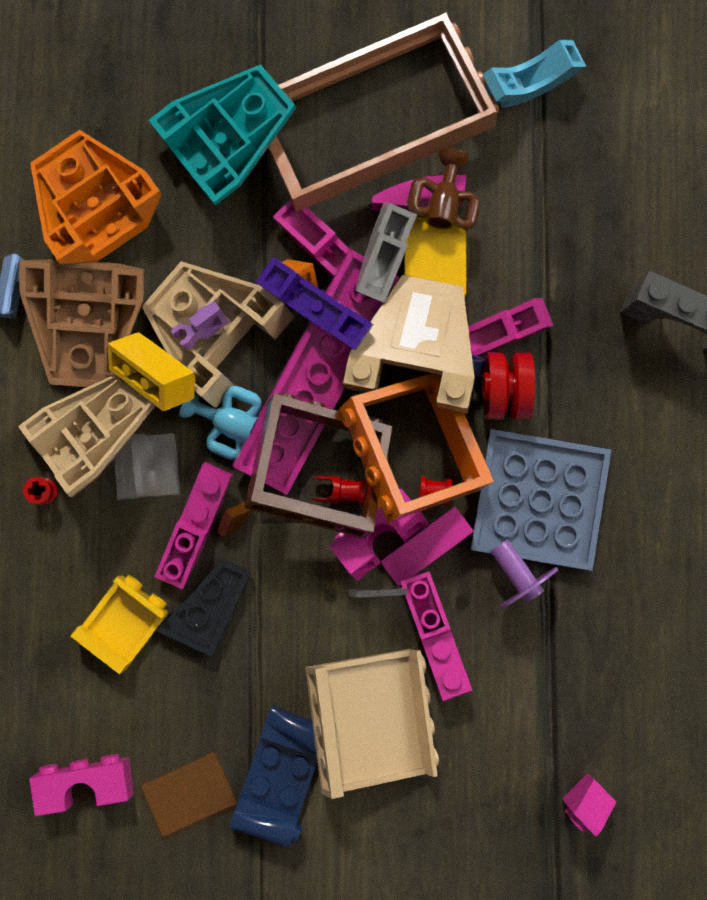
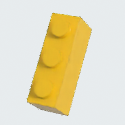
[108,332,195,411]

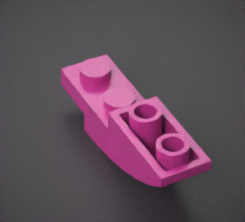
[154,462,233,589]
[400,571,472,702]

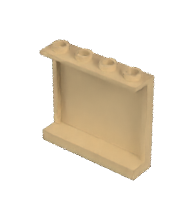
[305,649,439,799]

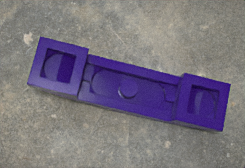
[256,257,374,351]

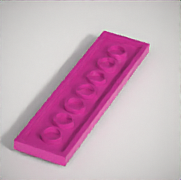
[232,249,400,495]

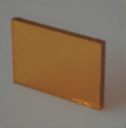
[141,752,237,837]

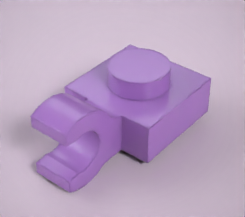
[171,301,229,350]

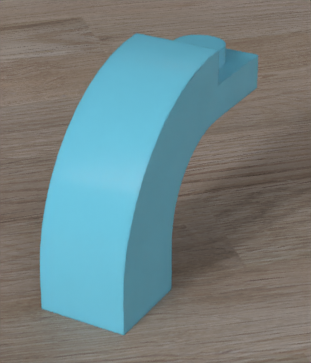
[483,40,586,108]

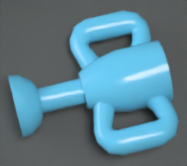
[179,386,262,460]

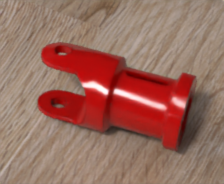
[312,476,366,506]

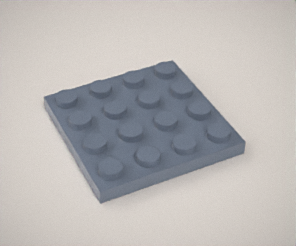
[470,429,612,571]

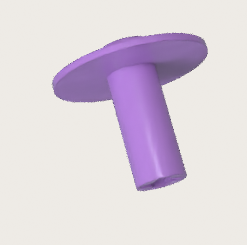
[490,540,558,609]

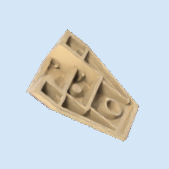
[18,374,156,497]

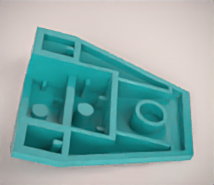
[149,64,296,205]

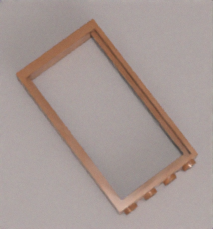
[267,13,499,213]

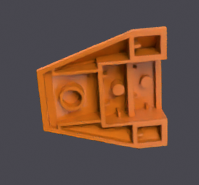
[30,130,162,264]

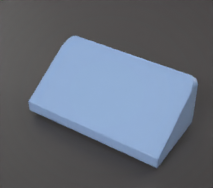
[0,254,24,319]

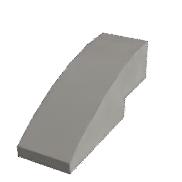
[355,202,417,303]

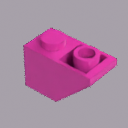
[562,773,616,836]

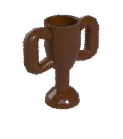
[407,148,480,230]

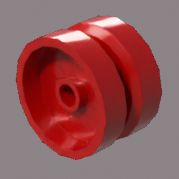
[482,352,535,420]

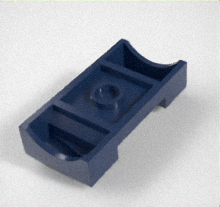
[229,704,317,848]

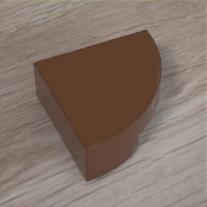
[217,502,253,538]

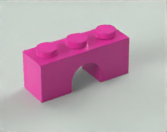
[329,489,429,582]
[29,754,134,816]

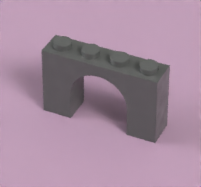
[620,271,707,351]

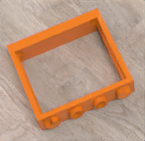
[340,373,494,523]

